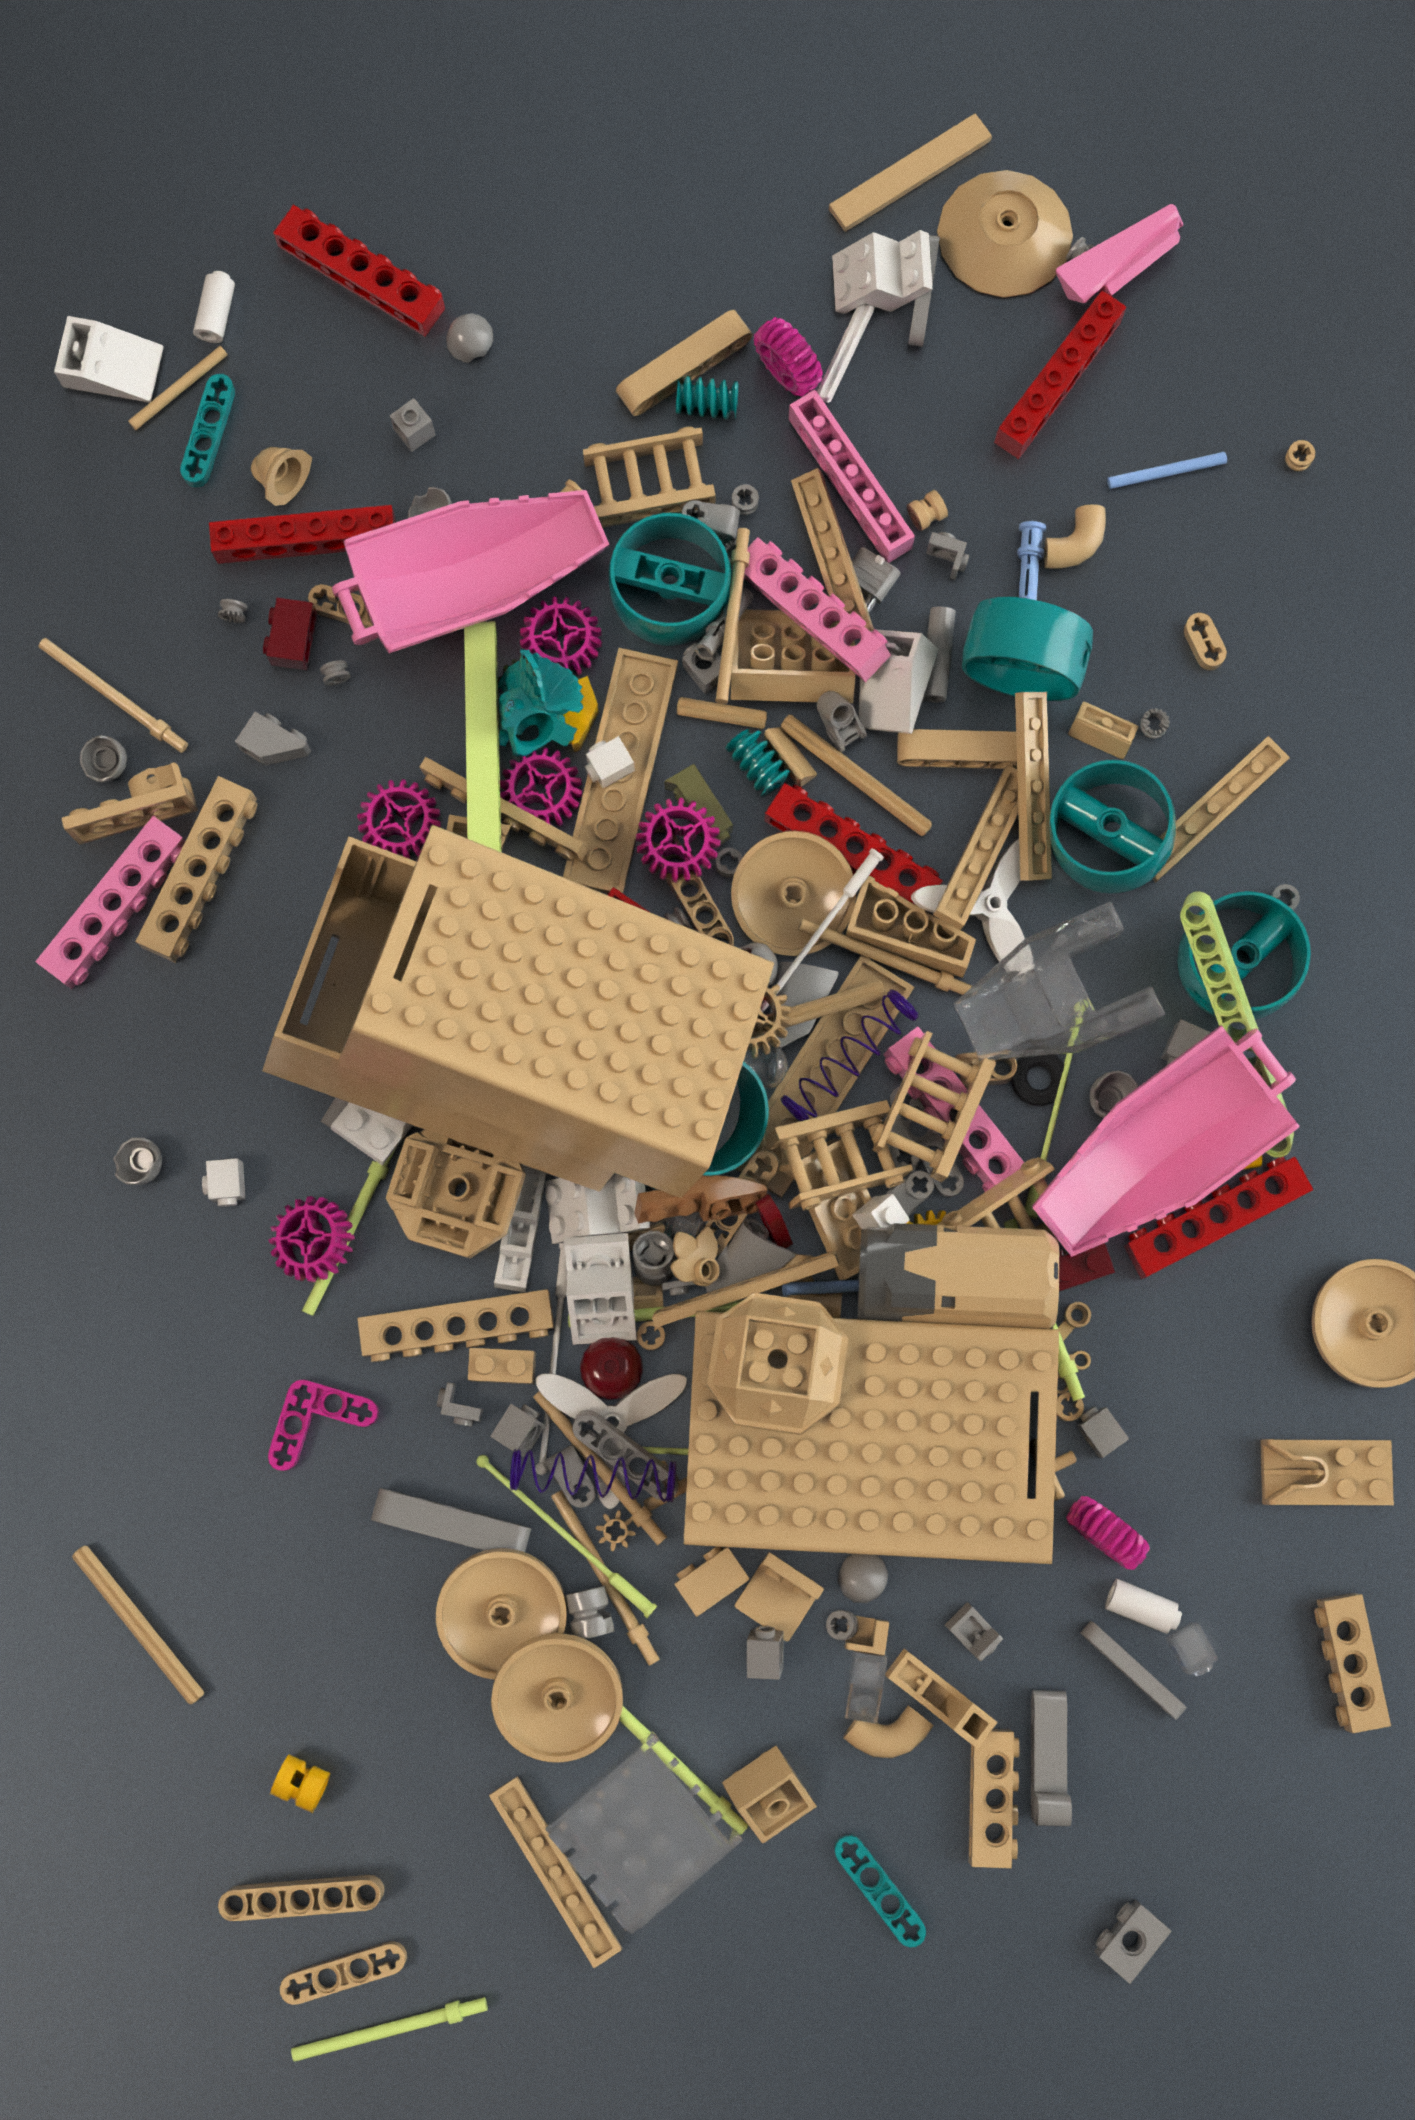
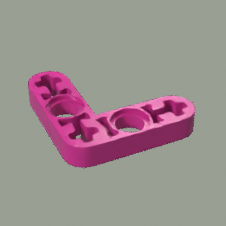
[268,1380,379,1471]

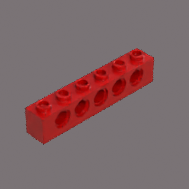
[273,204,445,337]
[994,290,1126,459]
[209,505,396,564]
[764,783,943,905]
[1123,1156,1314,1279]

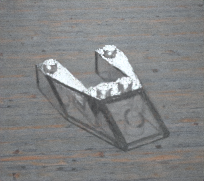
[953,901,1165,1061]

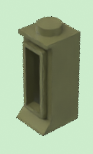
[664,764,733,845]

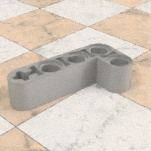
[1031,1690,1072,1826]

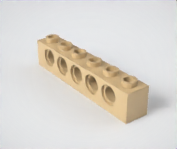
[135,776,257,963]
[357,1289,555,1362]

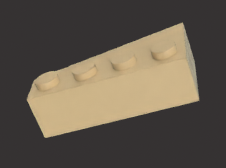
[846,876,976,978]

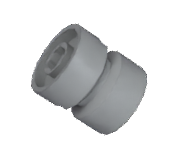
[633,1231,675,1286]
[564,1586,615,1639]

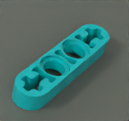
[180,374,235,488]
[834,1834,926,1948]

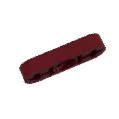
[754,1194,793,1249]

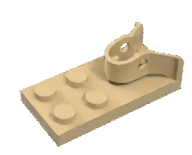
[61,763,198,845]
[779,1138,871,1280]
[1260,1439,1394,1505]

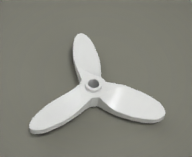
[911,838,1033,981]
[536,1373,687,1509]

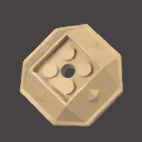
[386,1130,526,1259]
[707,1292,849,1435]

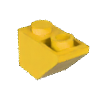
[563,676,599,752]

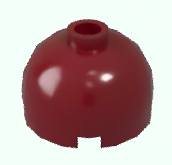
[580,1337,644,1400]

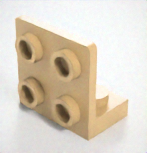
[735,1551,824,1642]

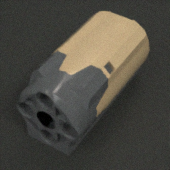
[858,1223,1059,1329]

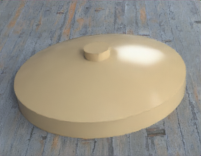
[731,831,856,956]
[1312,1259,1415,1388]
[436,1548,567,1680]
[491,1633,623,1762]

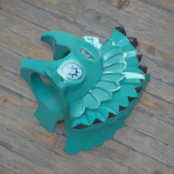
[498,650,584,757]

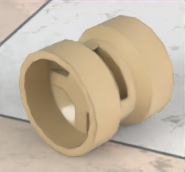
[907,490,948,531]

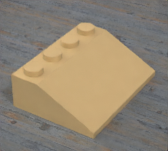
[731,609,855,703]

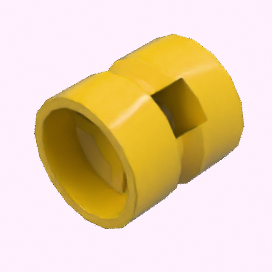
[270,1754,331,1813]

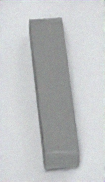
[371,1488,532,1552]

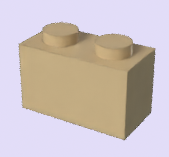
[468,1348,536,1385]
[674,1546,750,1617]

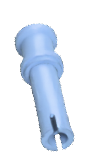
[1017,521,1046,600]

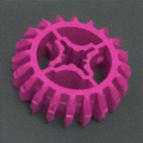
[754,317,823,397]
[520,596,602,675]
[500,747,582,826]
[357,779,441,859]
[636,798,720,883]
[268,1196,355,1282]
[1066,1496,1150,1570]

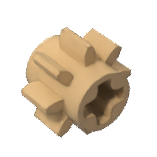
[596,1510,636,1551]

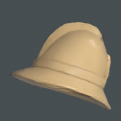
[251,447,312,506]

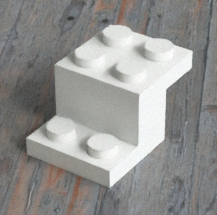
[832,230,933,314]
[331,1102,413,1165]
[545,1173,650,1244]
[564,1233,637,1345]

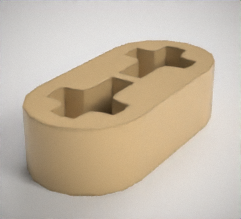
[1184,613,1227,671]

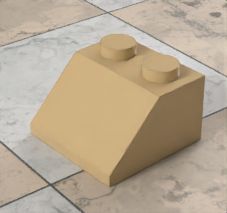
[722,1746,817,1844]

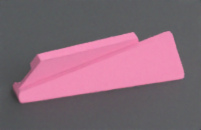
[1056,204,1183,303]

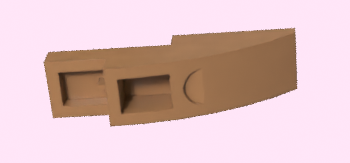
[634,1175,767,1224]

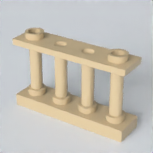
[583,427,716,528]
[871,1031,996,1182]
[764,1100,913,1211]
[937,1157,1060,1243]

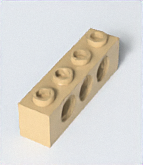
[1314,1593,1391,1733]
[969,1728,1019,1868]

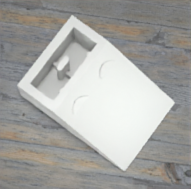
[54,316,164,403]
[859,629,938,734]

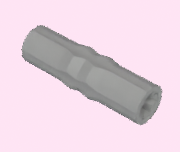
[923,606,956,703]

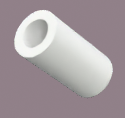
[193,271,235,343]
[1105,1579,1182,1634]

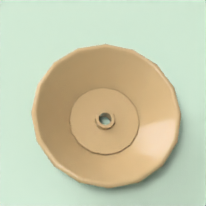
[937,170,1073,298]

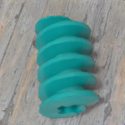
[676,376,739,419]
[725,729,791,798]

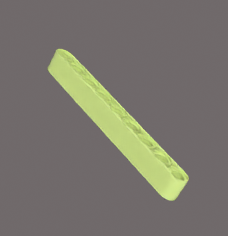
[464,621,501,852]
[1180,891,1294,1157]

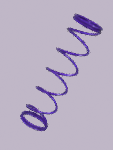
[781,989,919,1121]
[510,1448,676,1503]

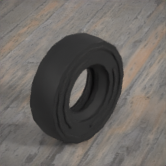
[1011,1050,1067,1106]

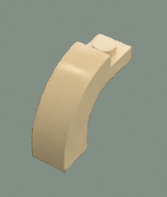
[884,1649,998,1749]

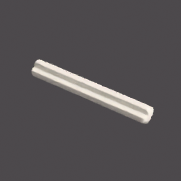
[817,303,875,403]

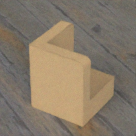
[844,1615,889,1655]

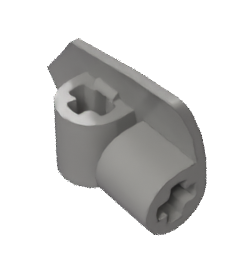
[770,962,839,1048]
[705,1219,796,1293]

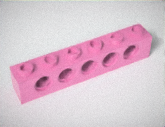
[788,390,915,563]
[744,537,891,682]
[35,816,185,989]
[883,1026,1024,1192]

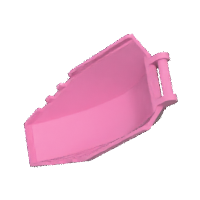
[332,490,609,654]
[1032,1025,1299,1257]

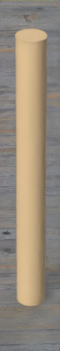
[128,346,227,431]

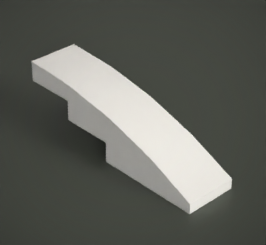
[494,1164,547,1293]

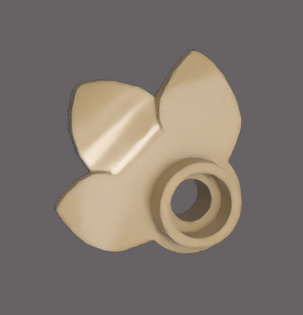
[670,1226,719,1286]

